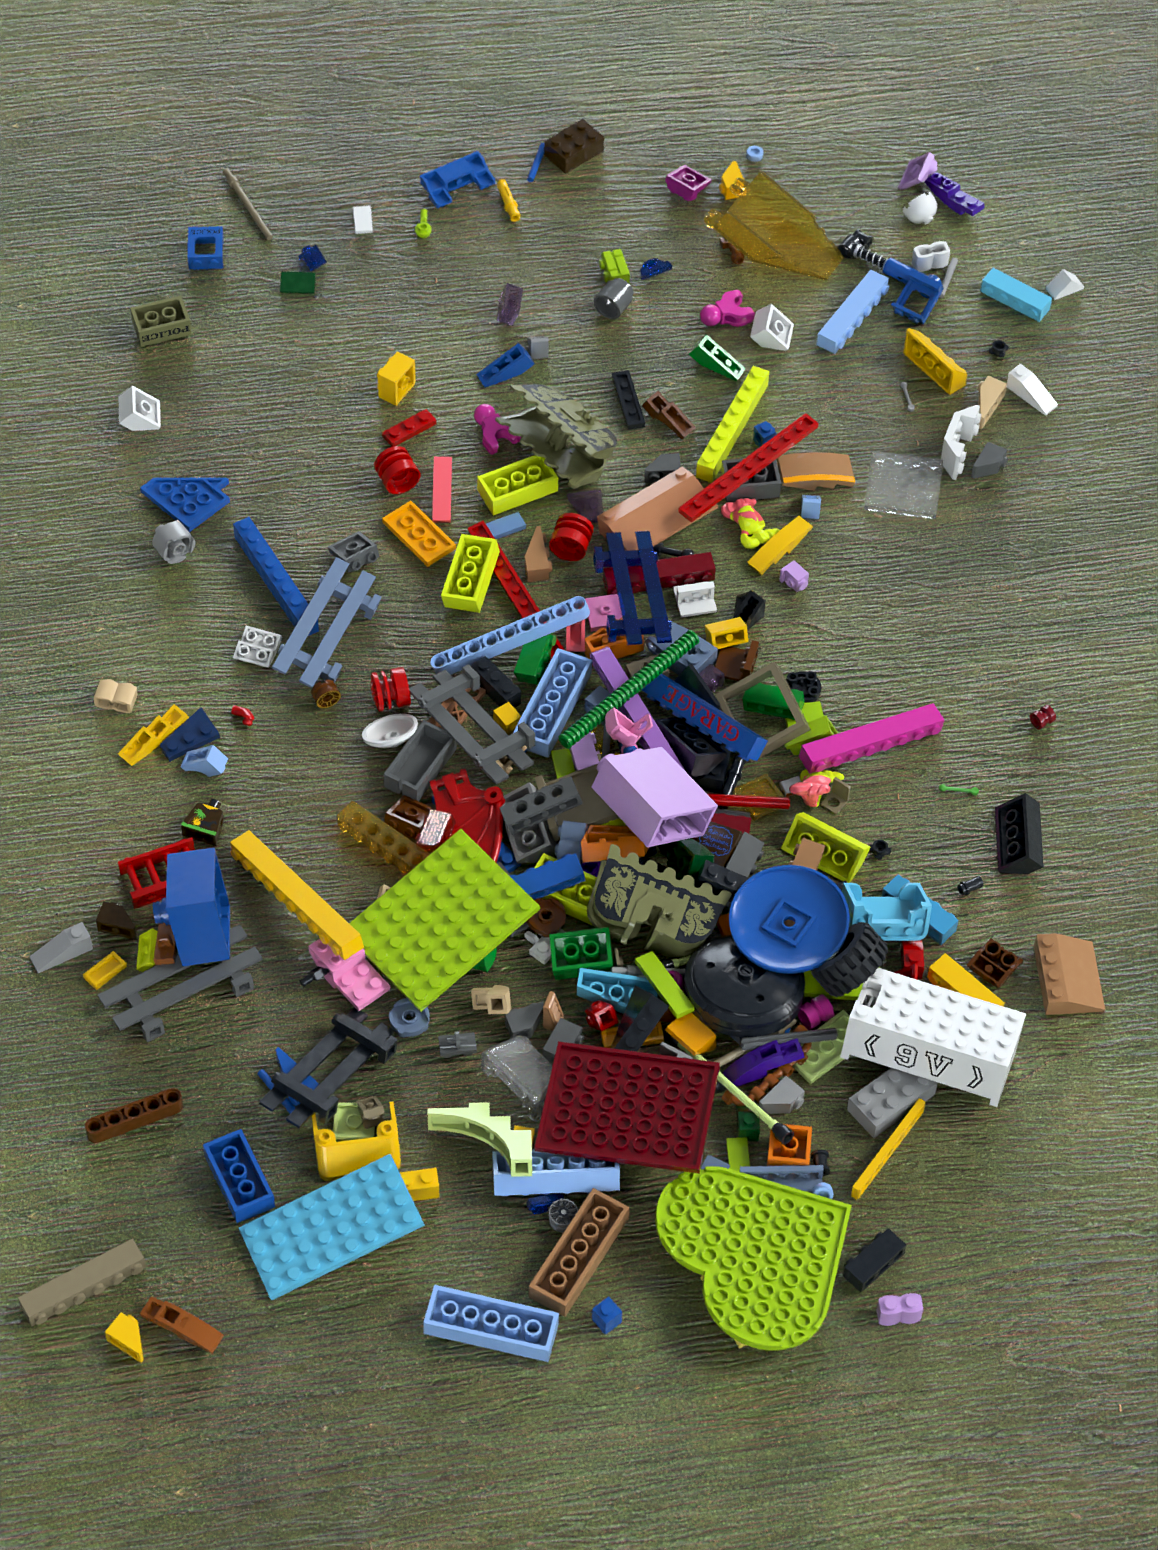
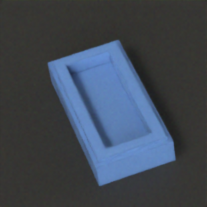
[486,512,526,539]

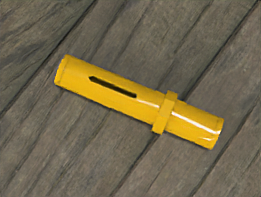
[497,180,521,222]

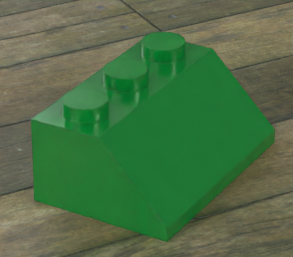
[549,927,614,980]

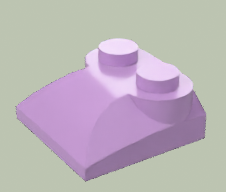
[898,152,937,190]

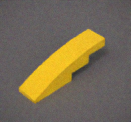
[747,516,813,575]
[118,704,189,766]

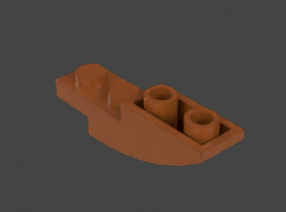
[140,1296,224,1354]

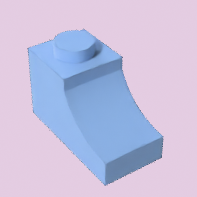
[181,745,228,777]

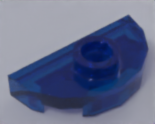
[640,258,673,280]
[526,1193,564,1214]

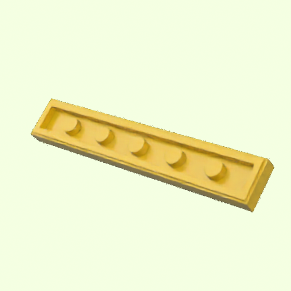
[851,1098,926,1200]

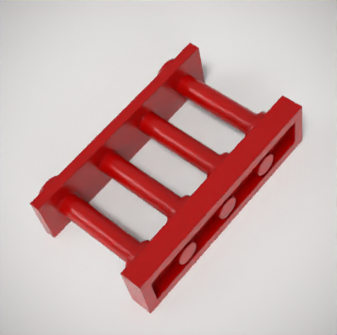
[118,837,195,909]

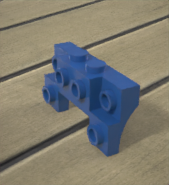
[420,151,495,208]

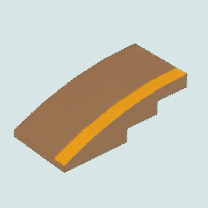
[776,452,855,491]

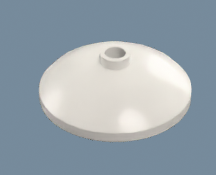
[362,714,418,748]

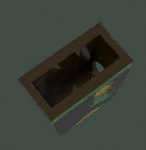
[181,799,224,846]

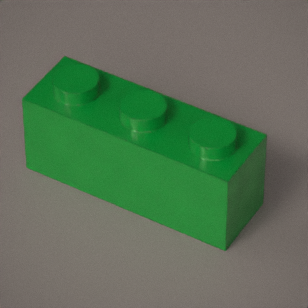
[514,628,556,685]
[742,683,804,720]

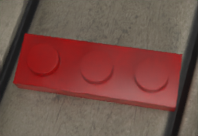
[382,409,437,447]

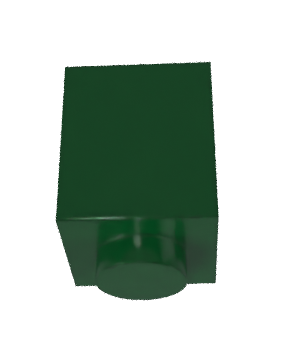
[735,1103,760,1141]

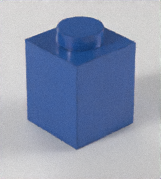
[592,1297,622,1335]

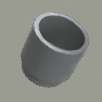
[594,278,634,320]

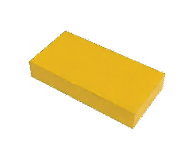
[83,951,127,990]

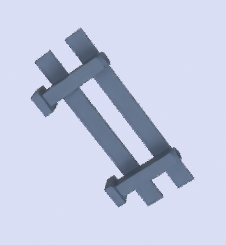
[272,557,381,688]

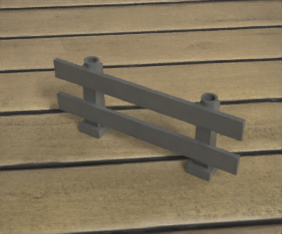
[409,664,535,785]
[98,925,263,1042]

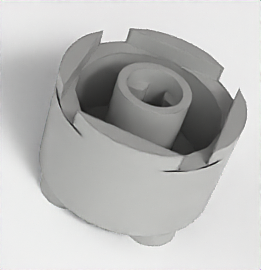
[152,520,195,564]

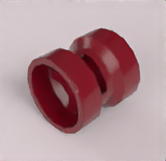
[1030,705,1056,730]

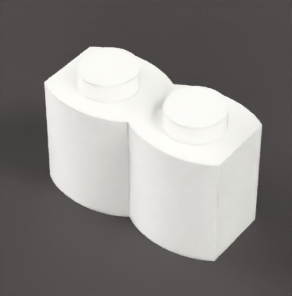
[912,241,950,272]

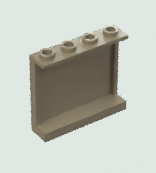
[535,754,620,842]

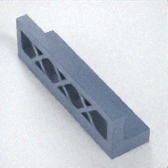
[739,1165,823,1193]

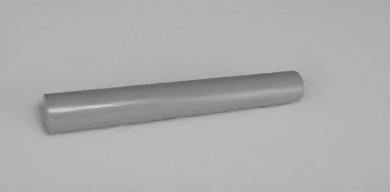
[939,257,958,298]

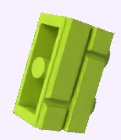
[599,249,630,284]

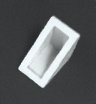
[353,206,373,234]
[1046,269,1084,300]

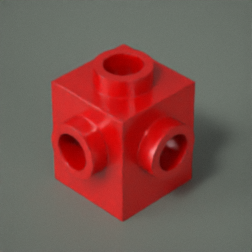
[585,1001,619,1032]

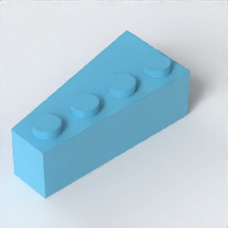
[577,968,658,1014]

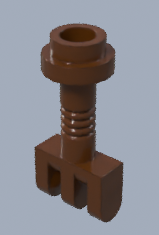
[719,235,744,265]

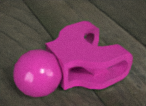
[700,290,755,327]
[474,404,521,455]

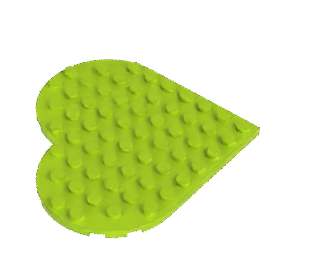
[655,1166,852,1350]

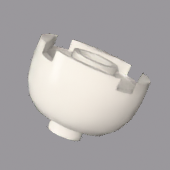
[902,192,937,224]

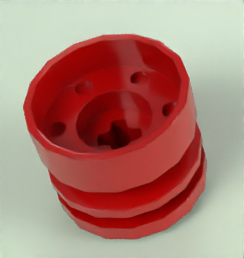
[374,446,421,495]
[549,513,594,561]
[370,667,411,712]

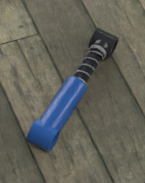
[838,234,942,298]

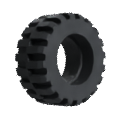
[811,922,888,997]

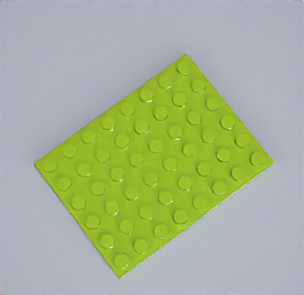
[349,829,540,1012]

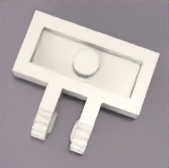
[524,930,565,965]

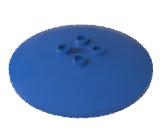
[729,865,850,973]

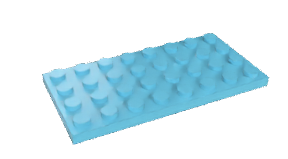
[239,1154,425,1300]

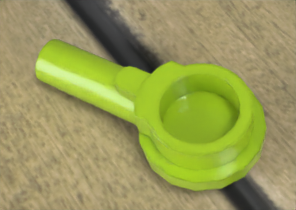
[415,209,432,238]

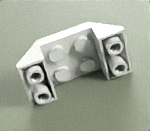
[940,405,982,480]

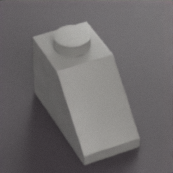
[759,1076,805,1114]

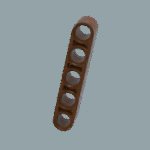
[85,1088,183,1143]

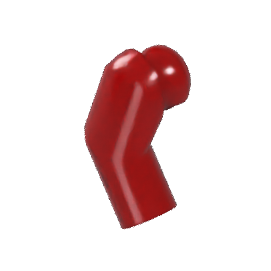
[231,705,255,726]

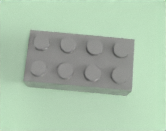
[847,1068,938,1138]

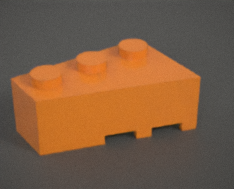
[585,610,644,666]
[581,825,649,863]

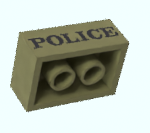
[130,296,192,347]

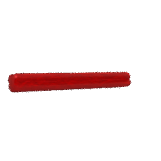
[707,794,790,809]

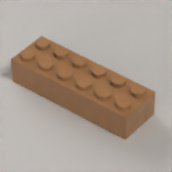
[529,1188,630,1317]

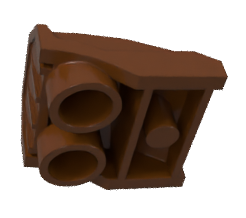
[967,938,1023,989]

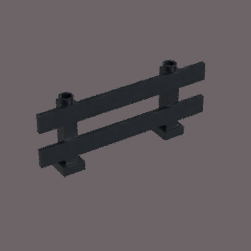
[259,1007,398,1128]

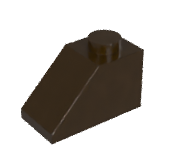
[96,901,137,940]

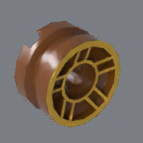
[311,679,341,708]

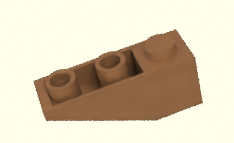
[525,526,552,582]

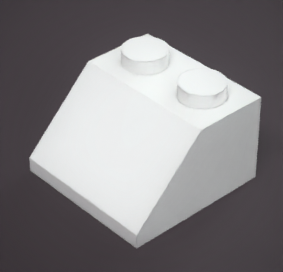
[750,304,794,351]
[119,386,161,431]

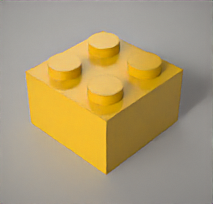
[377,351,416,406]

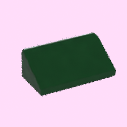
[280,271,316,294]

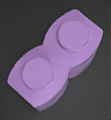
[876,1293,923,1326]

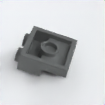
[328,531,380,573]

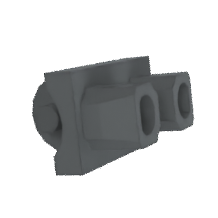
[438,1031,477,1058]

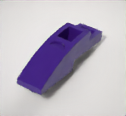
[924,172,985,216]
[723,1038,805,1087]

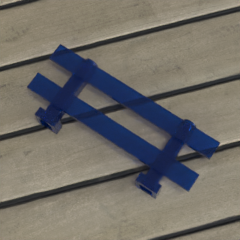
[593,531,672,645]

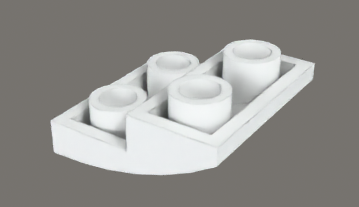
[233,626,282,668]

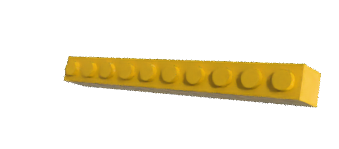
[230,830,364,960]

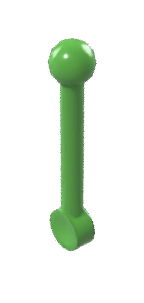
[939,784,979,796]

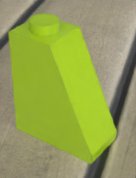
[784,716,838,755]

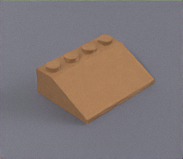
[1034,933,1105,1015]

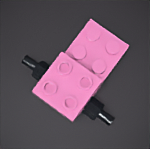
[299,939,390,1011]

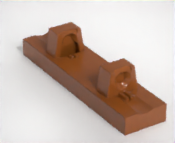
[154,922,177,965]

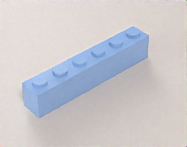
[817,270,889,354]

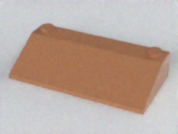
[597,466,718,559]

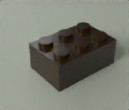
[544,119,604,174]

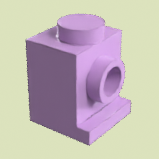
[779,561,809,592]

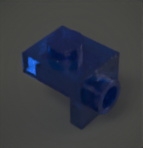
[298,245,327,272]

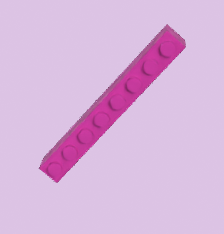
[799,703,944,774]

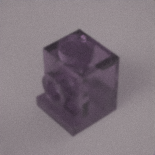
[700,664,725,692]

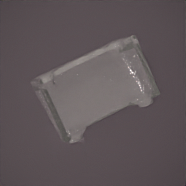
[481,1035,553,1123]

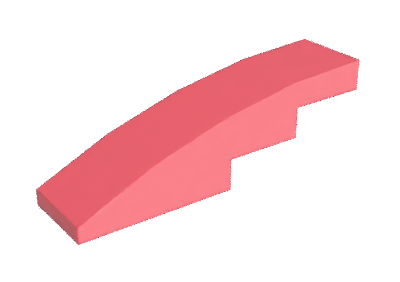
[432,457,452,523]

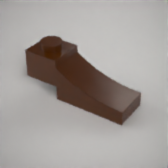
[642,391,696,440]

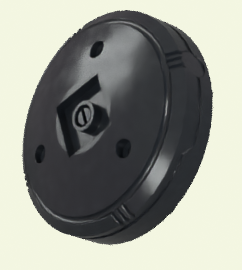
[683,935,805,1037]

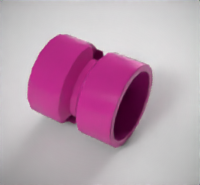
[797,994,834,1030]

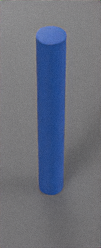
[527,143,544,182]
[257,1069,295,1113]

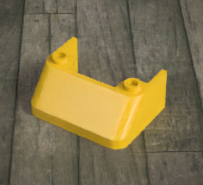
[312,1102,401,1181]

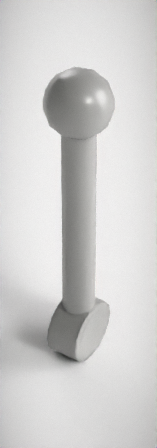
[900,382,915,412]

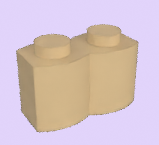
[94,679,138,713]

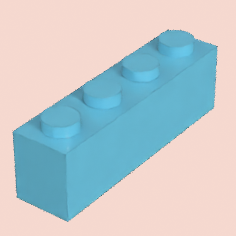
[980,268,1052,322]

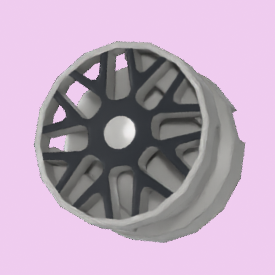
[549,1199,578,1233]

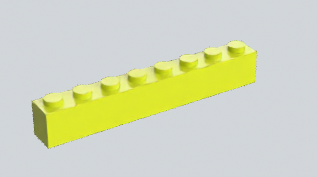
[696,366,770,483]

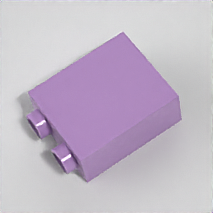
[592,747,718,847]

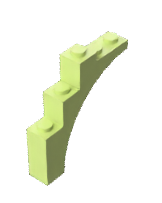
[428,1102,532,1177]

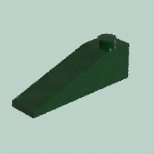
[658,838,715,883]

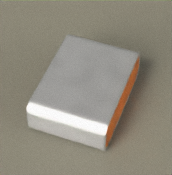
[779,776,801,797]

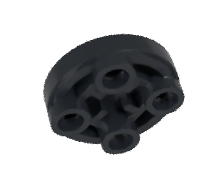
[786,671,822,703]

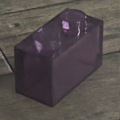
[496,283,523,326]

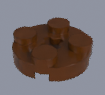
[526,898,566,938]

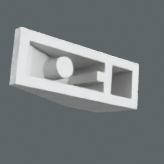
[1007,364,1058,416]

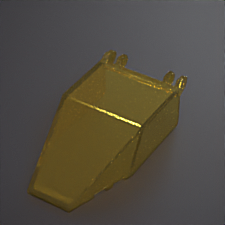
[704,171,844,280]

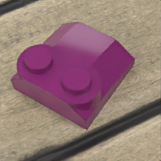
[665,165,712,201]

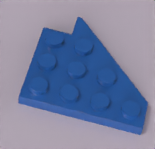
[140,478,230,532]

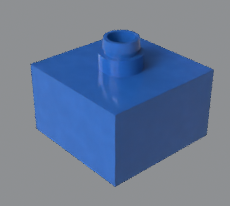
[153,847,230,966]

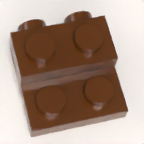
[383,795,436,840]

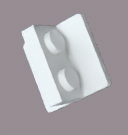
[673,581,717,617]

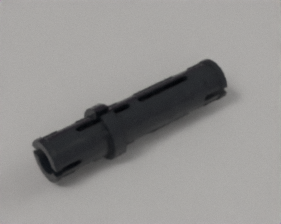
[718,756,746,809]

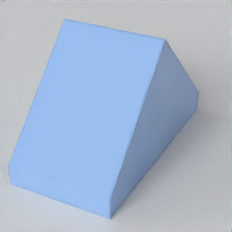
[801,495,821,519]

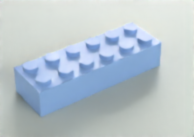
[513,648,592,758]
[492,1150,620,1196]
[423,1285,559,1362]

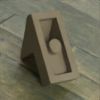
[356,1096,385,1129]

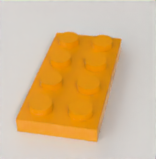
[382,500,456,567]

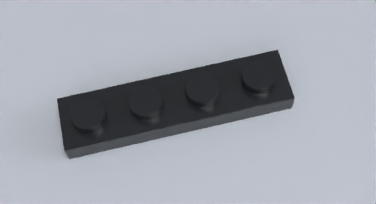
[612,370,645,430]

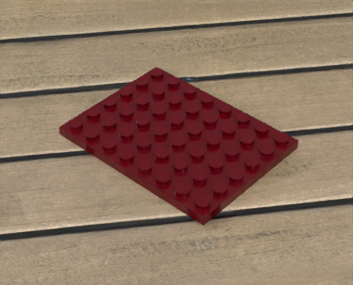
[535,1041,720,1174]

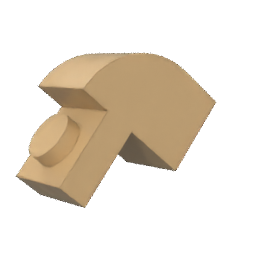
[471,985,511,1014]

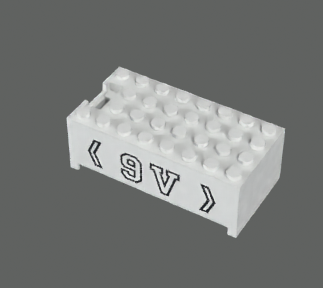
[840,968,1026,1107]

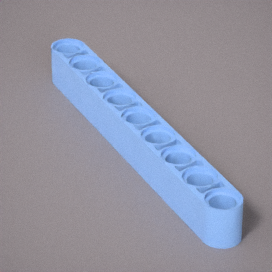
[430,596,590,675]

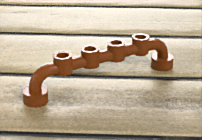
[722,1024,812,1106]

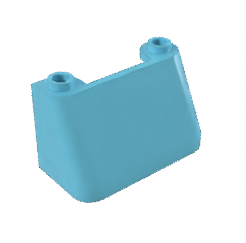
[842,883,932,941]

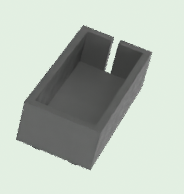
[384,720,457,801]

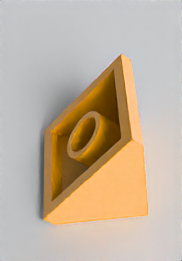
[665,1013,716,1056]

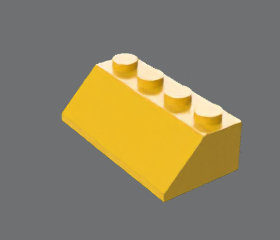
[903,328,967,395]

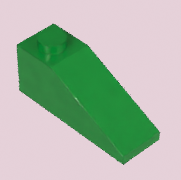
[688,334,746,381]

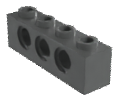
[500,776,583,835]

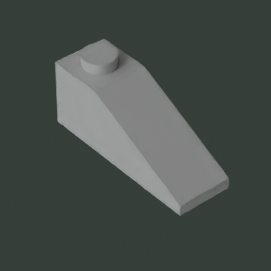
[29,922,93,973]

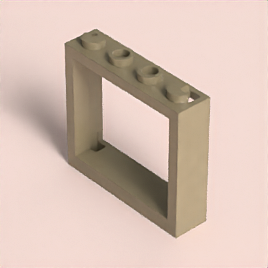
[715,661,811,763]

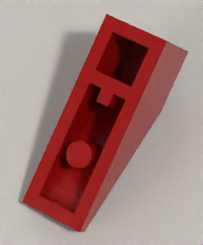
[900,940,924,979]

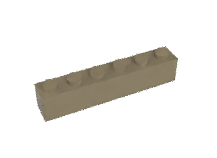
[18,1238,146,1327]

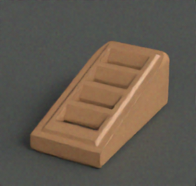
[543,991,564,1031]

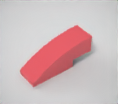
[566,607,585,652]

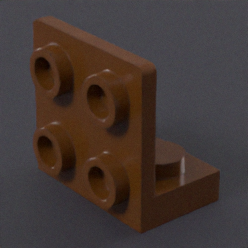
[713,640,759,681]

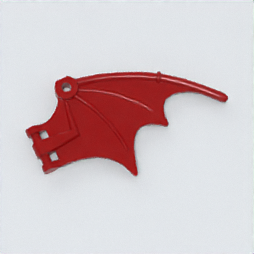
[415,768,505,863]

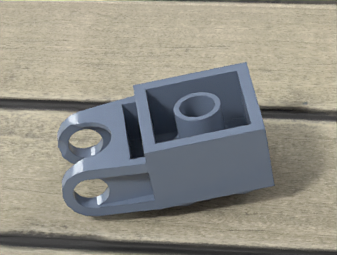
[645,620,718,677]

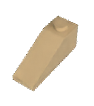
[978,375,1007,430]

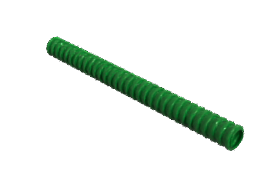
[558,630,699,749]

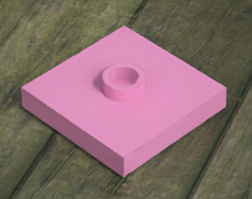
[585,594,625,632]

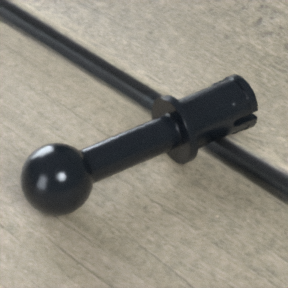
[646,542,695,557]

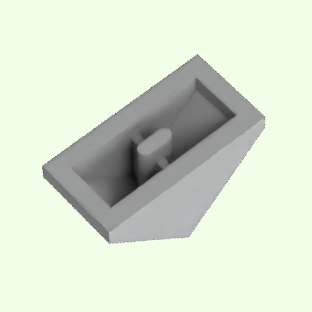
[527,336,549,359]

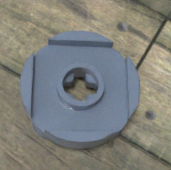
[389,998,430,1038]

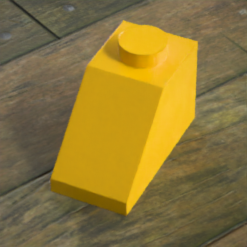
[719,161,746,200]
[105,1313,144,1363]

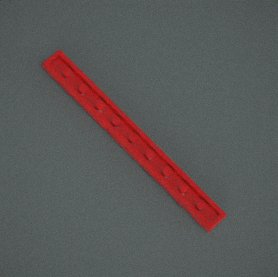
[678,413,819,523]
[467,520,564,663]

